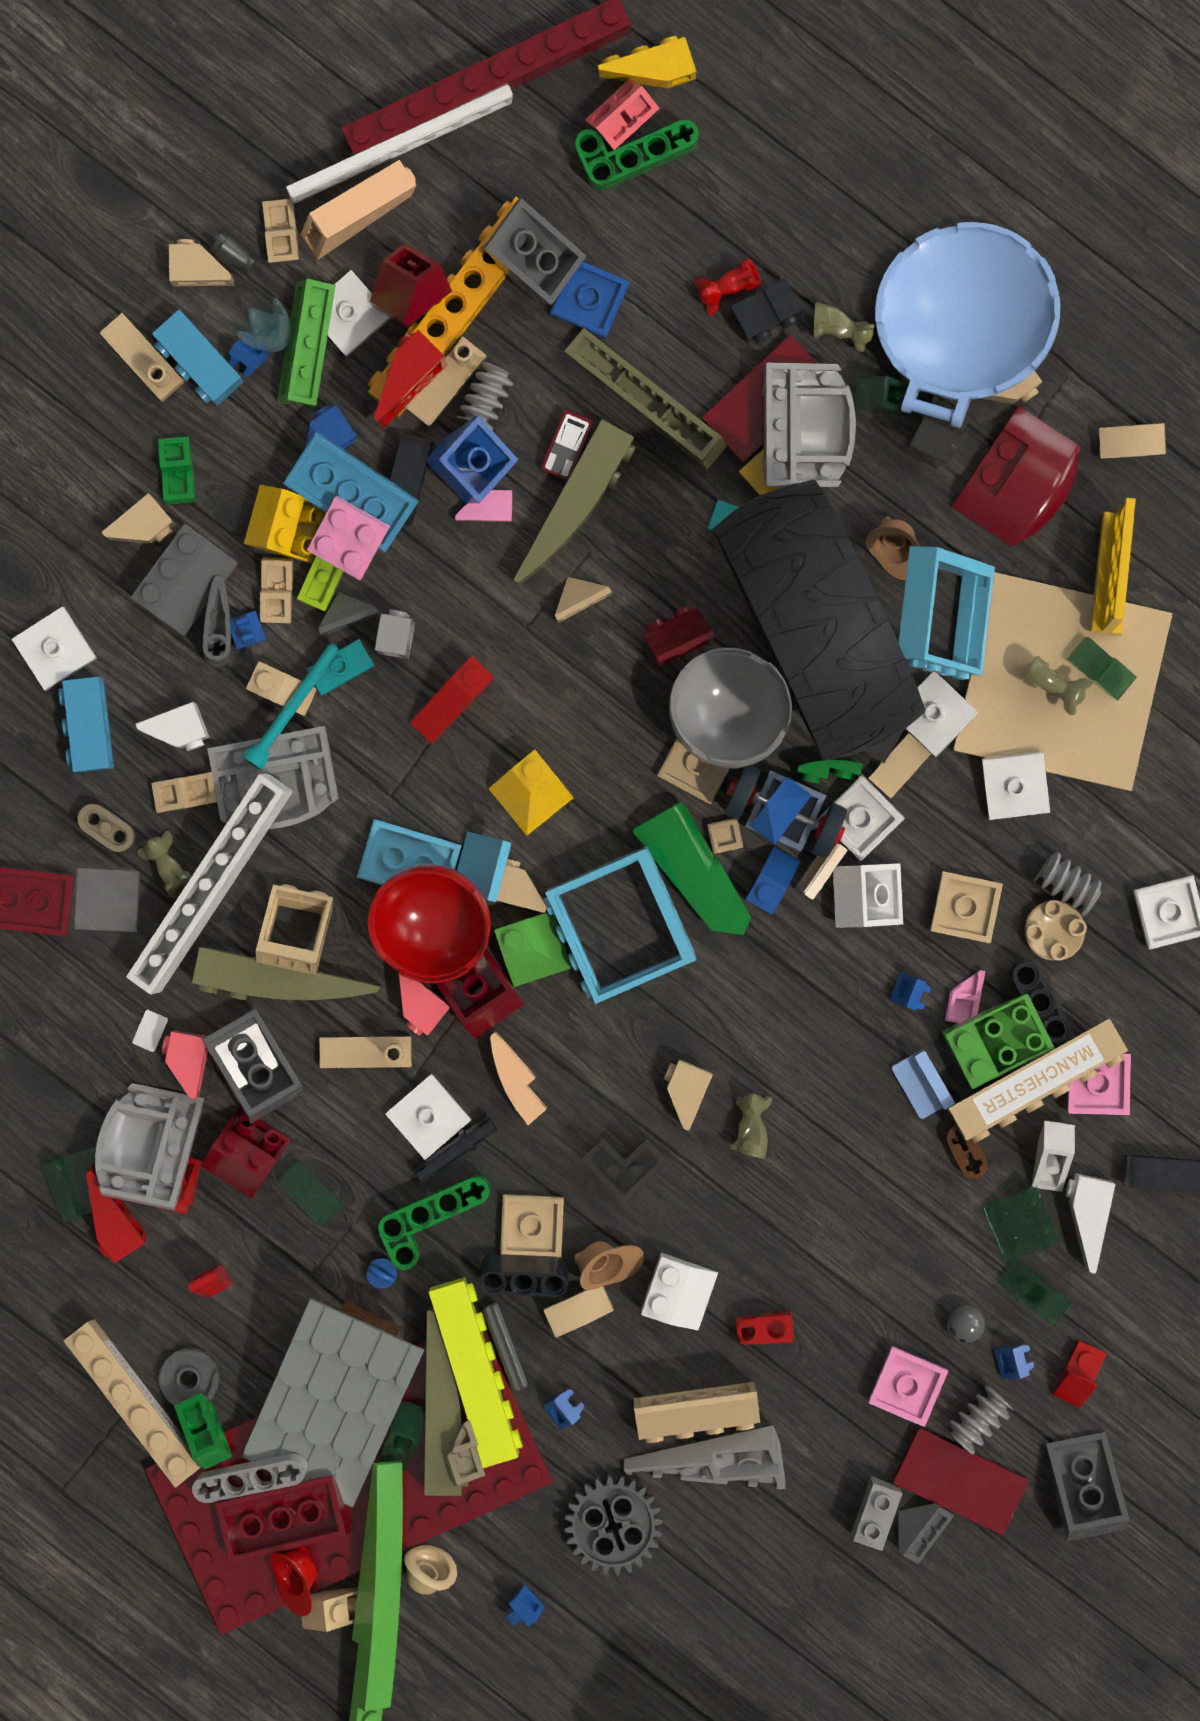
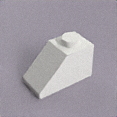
[136,702,210,751]
[1032,1121,1075,1192]

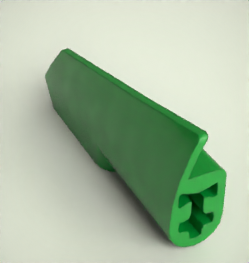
[633,801,751,935]

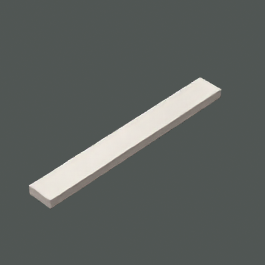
[286,85,513,204]

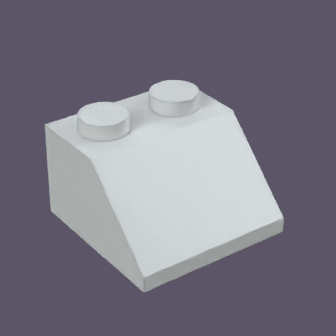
[833,864,903,928]
[641,1253,718,1330]

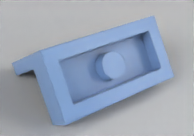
[891,1049,955,1119]

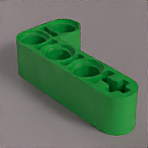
[575,120,699,191]
[378,1174,491,1270]

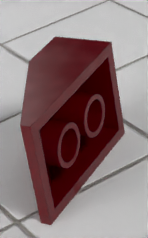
[642,605,715,668]
[436,948,525,1039]

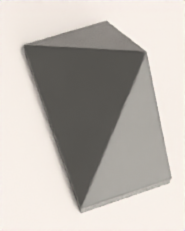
[318,592,380,636]
[898,1504,954,1564]

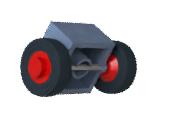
[724,765,847,858]

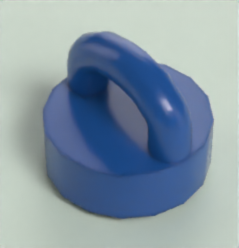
[366,1257,397,1289]

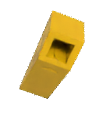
[598,36,696,89]

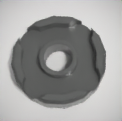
[159,1347,220,1405]

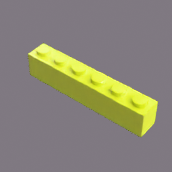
[429,1277,523,1468]

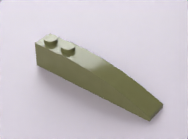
[564,328,726,470]
[513,419,636,586]
[192,946,381,1000]
[424,1307,469,1496]

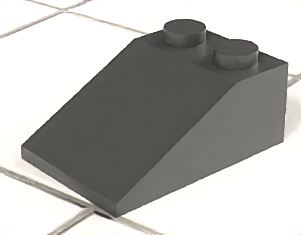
[483,198,586,305]
[202,1009,303,1124]
[1046,1432,1130,1542]

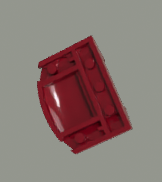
[951,406,1080,547]

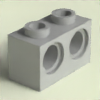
[375,610,415,659]
[850,1476,902,1551]

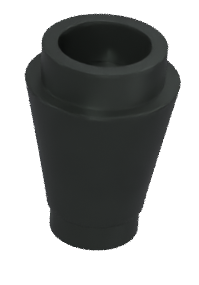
[209,231,257,274]

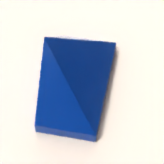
[750,777,811,844]

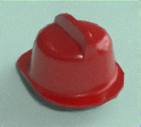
[269,1546,317,1617]

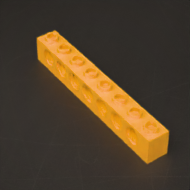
[368,197,545,418]

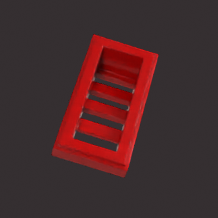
[188,1264,232,1298]

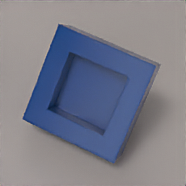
[229,335,271,377]
[230,611,267,650]
[890,972,931,1011]
[994,1345,1034,1379]
[542,1390,584,1430]
[505,1585,545,1627]

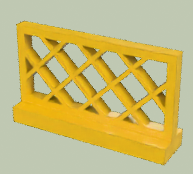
[1090,498,1136,636]

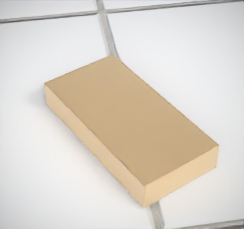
[868,733,931,799]
[795,843,847,900]

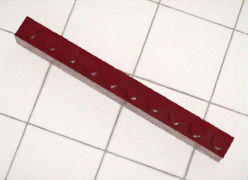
[342,0,631,156]

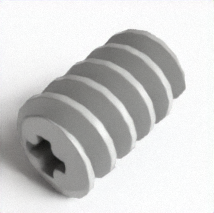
[457,361,513,430]
[1034,852,1102,916]
[950,1385,1014,1454]

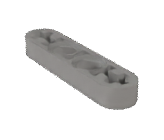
[192,1453,308,1503]

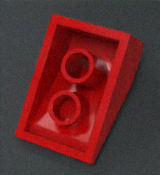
[374,330,448,430]

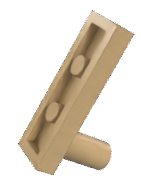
[100,313,184,402]
[406,337,487,428]
[320,1036,412,1068]

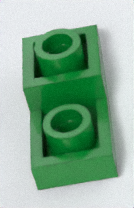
[796,760,863,784]

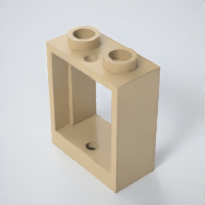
[256,884,333,975]

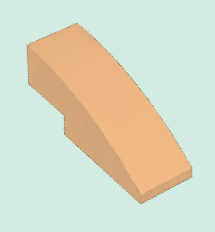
[490,1031,547,1125]

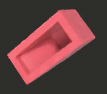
[399,974,451,1036]
[162,1030,208,1099]

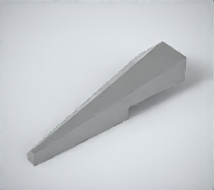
[624,1425,785,1489]

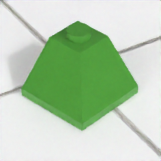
[494,912,572,987]

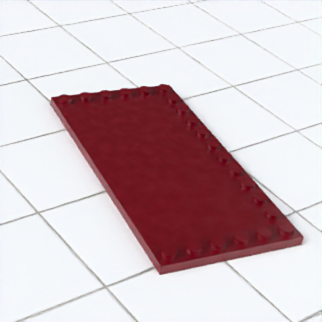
[145,1331,553,1635]

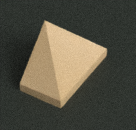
[555,577,612,623]

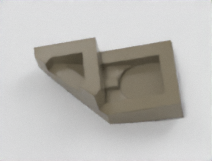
[445,1420,485,1487]

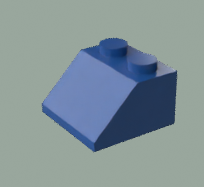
[425,416,519,503]

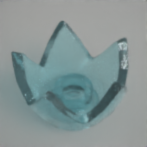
[236,297,290,352]

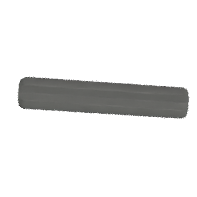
[483,1303,527,1391]

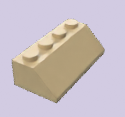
[634,1382,760,1443]

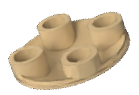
[1025,900,1087,961]

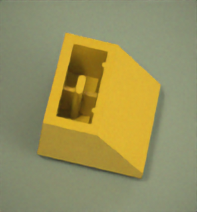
[244,485,326,563]

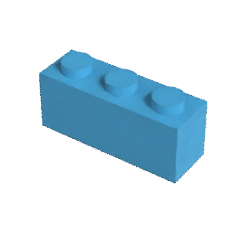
[152,310,244,406]
[59,677,114,773]

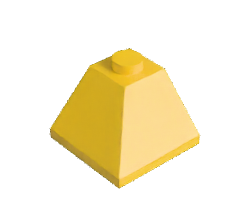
[489,750,574,836]

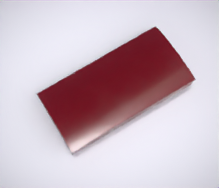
[215,1475,351,1564]

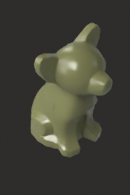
[814,302,875,352]
[1023,656,1093,715]
[137,831,192,899]
[730,1093,772,1159]

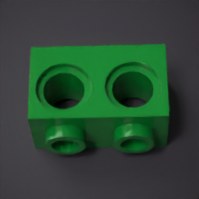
[174,1393,233,1470]

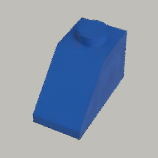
[305,405,359,449]
[744,847,800,915]

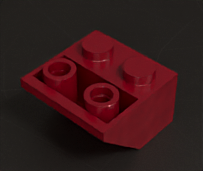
[370,243,452,327]
[201,1107,291,1199]

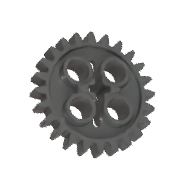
[564,1474,663,1576]

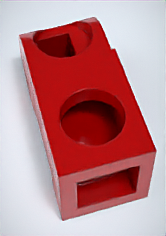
[735,1311,794,1345]

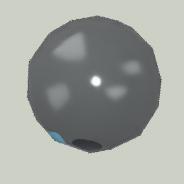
[947,1305,986,1344]

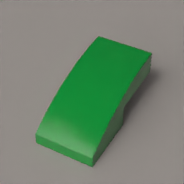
[158,436,196,505]

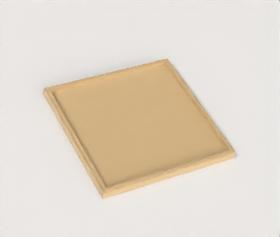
[953,572,1173,791]

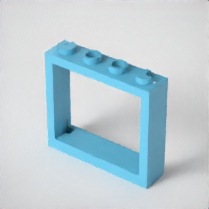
[899,546,995,680]
[544,846,697,1004]

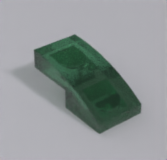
[1067,637,1137,701]
[276,1159,343,1227]

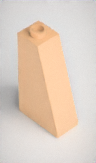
[301,160,416,260]

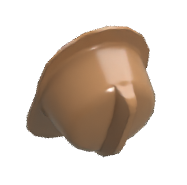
[866,516,920,581]
[574,1241,644,1290]

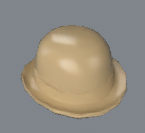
[404,1545,457,1595]

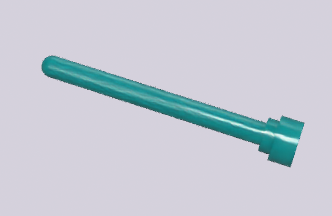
[241,644,338,771]

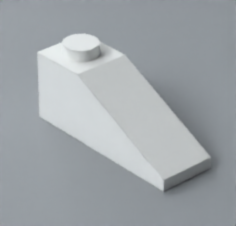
[1066,1173,1115,1273]

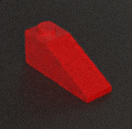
[410,656,495,744]
[86,1163,147,1263]

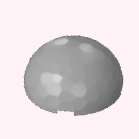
[669,648,792,769]

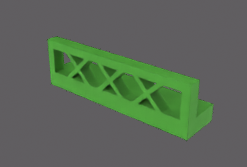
[277,279,336,407]

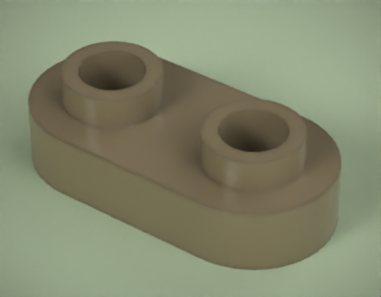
[78,804,135,852]

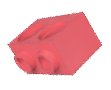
[585,79,660,150]

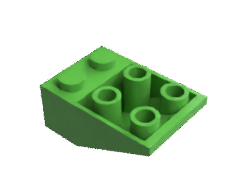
[941,993,1054,1089]

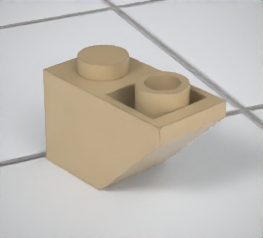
[302,1587,358,1632]

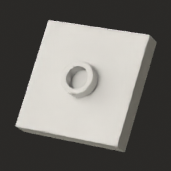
[328,270,391,357]
[12,607,97,691]
[906,672,979,757]
[982,751,1050,820]
[819,775,905,861]
[1133,875,1200,949]
[386,1074,471,1160]

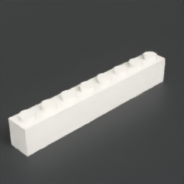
[126,774,293,995]

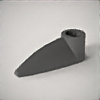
[203,576,231,668]

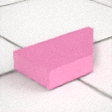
[455,490,512,522]
[945,970,985,1023]

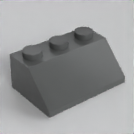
[131,524,238,636]

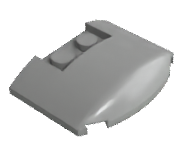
[762,363,856,487]
[207,726,339,829]
[95,1083,204,1211]

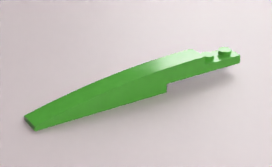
[349,1461,403,1721]

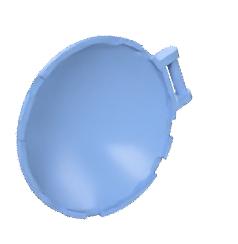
[875,222,1060,428]

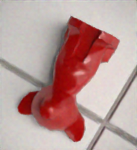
[693,258,762,316]

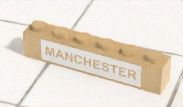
[947,1019,1128,1143]
[64,1319,201,1488]

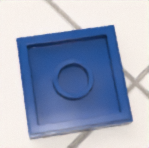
[550,262,630,339]

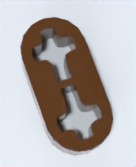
[945,1124,988,1179]

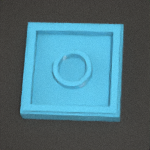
[457,831,511,902]

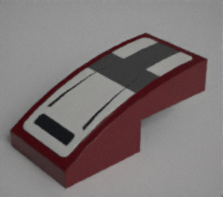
[541,409,594,480]

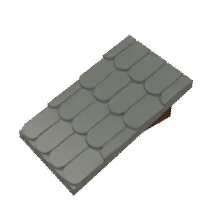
[242,1298,424,1507]

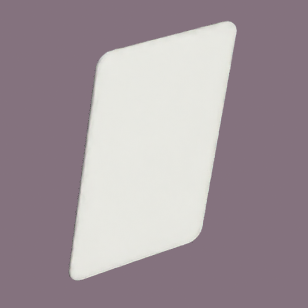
[132,1010,168,1052]

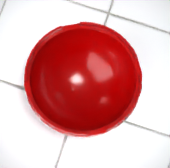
[368,864,491,983]

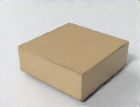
[707,818,743,854]

